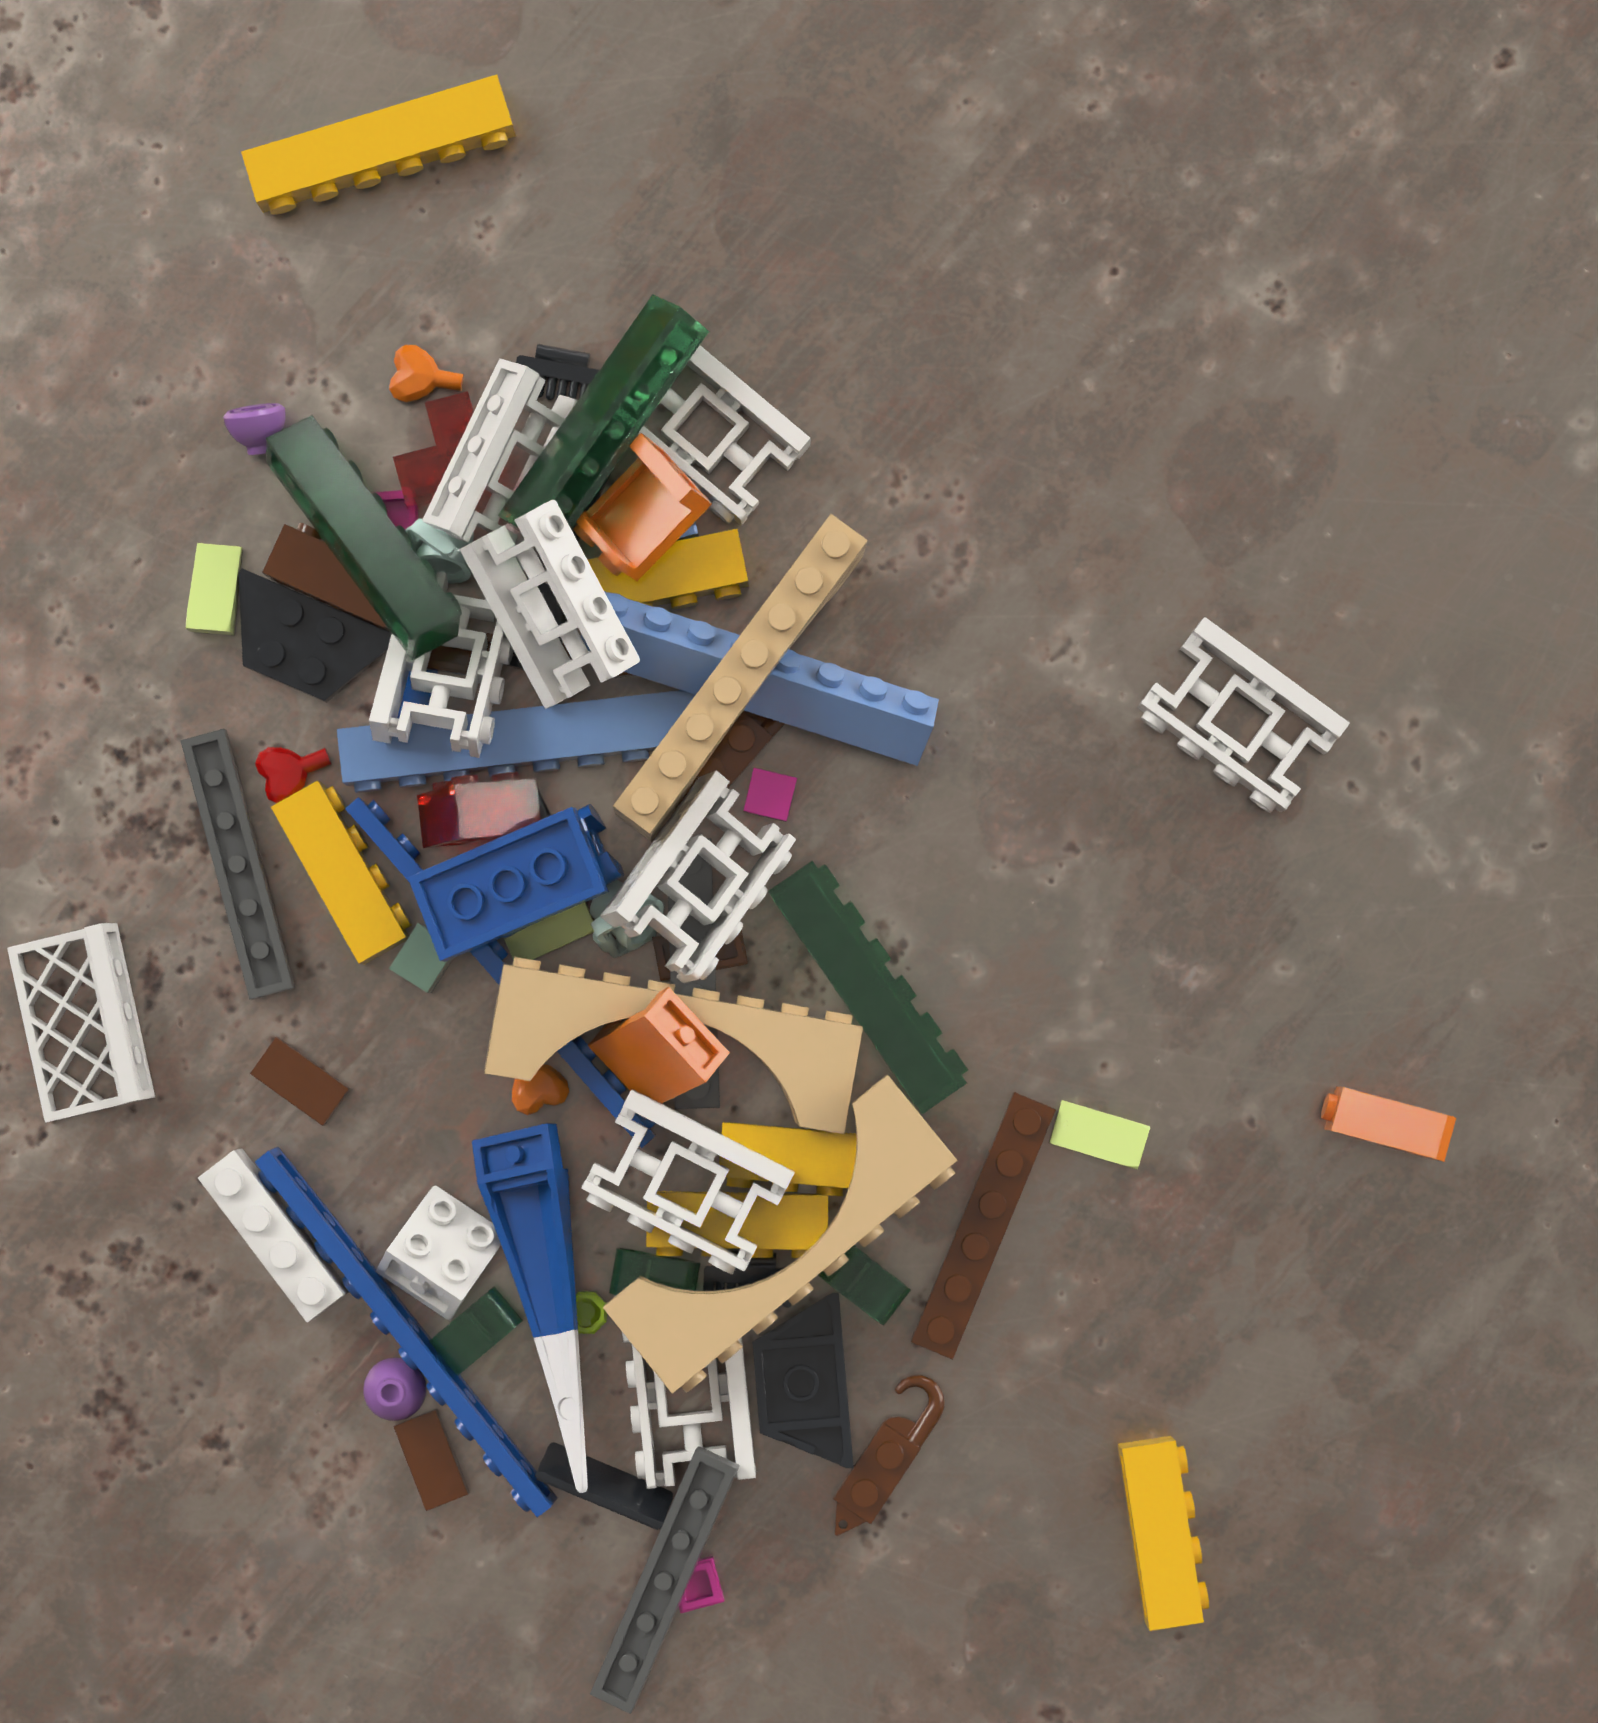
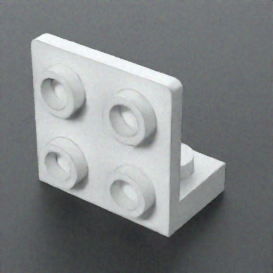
[376,1186,501,1321]

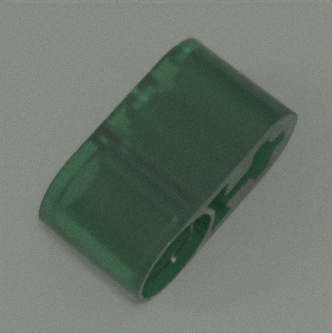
[818,1245,911,1326]
[609,1248,701,1295]
[428,1286,523,1376]

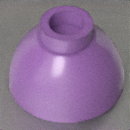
[223,403,286,455]
[363,1358,426,1421]

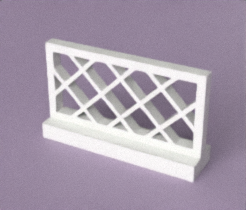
[7,923,155,1123]

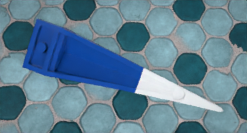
[472,1123,588,1493]

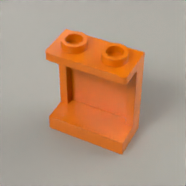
[567,433,712,581]
[588,987,730,1104]

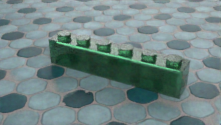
[498,294,709,533]
[266,415,462,661]
[768,861,968,1114]

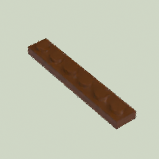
[911,1092,1056,1360]

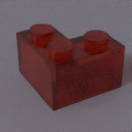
[393,391,474,509]
[417,772,541,848]

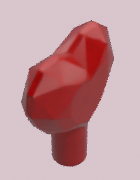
[255,747,332,803]

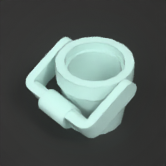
[404,518,474,584]
[590,880,664,958]

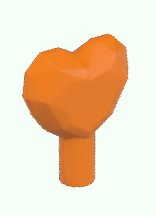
[389,345,464,402]
[512,1064,569,1115]

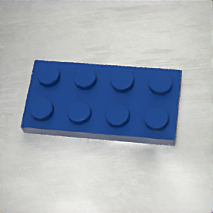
[408,807,609,962]

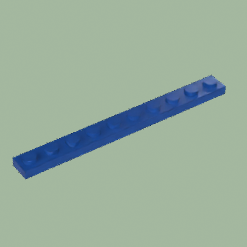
[345,797,656,1148]
[255,1147,558,1518]

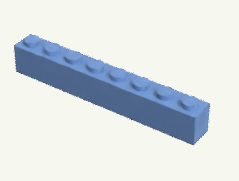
[581,591,939,766]
[337,690,695,793]

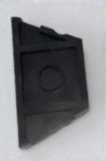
[239,568,392,703]
[752,1292,854,1468]

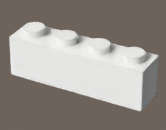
[198,1149,349,1323]

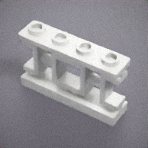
[605,324,811,526]
[422,358,597,570]
[459,500,640,709]
[369,563,514,758]
[1137,617,1350,813]
[600,770,796,983]
[581,1089,795,1274]
[622,1332,756,1489]

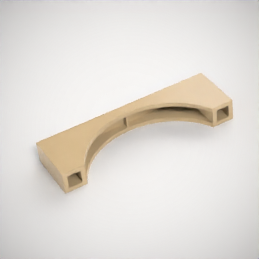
[613,514,868,842]
[484,957,863,1134]
[603,1075,958,1394]

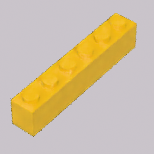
[241,74,516,215]

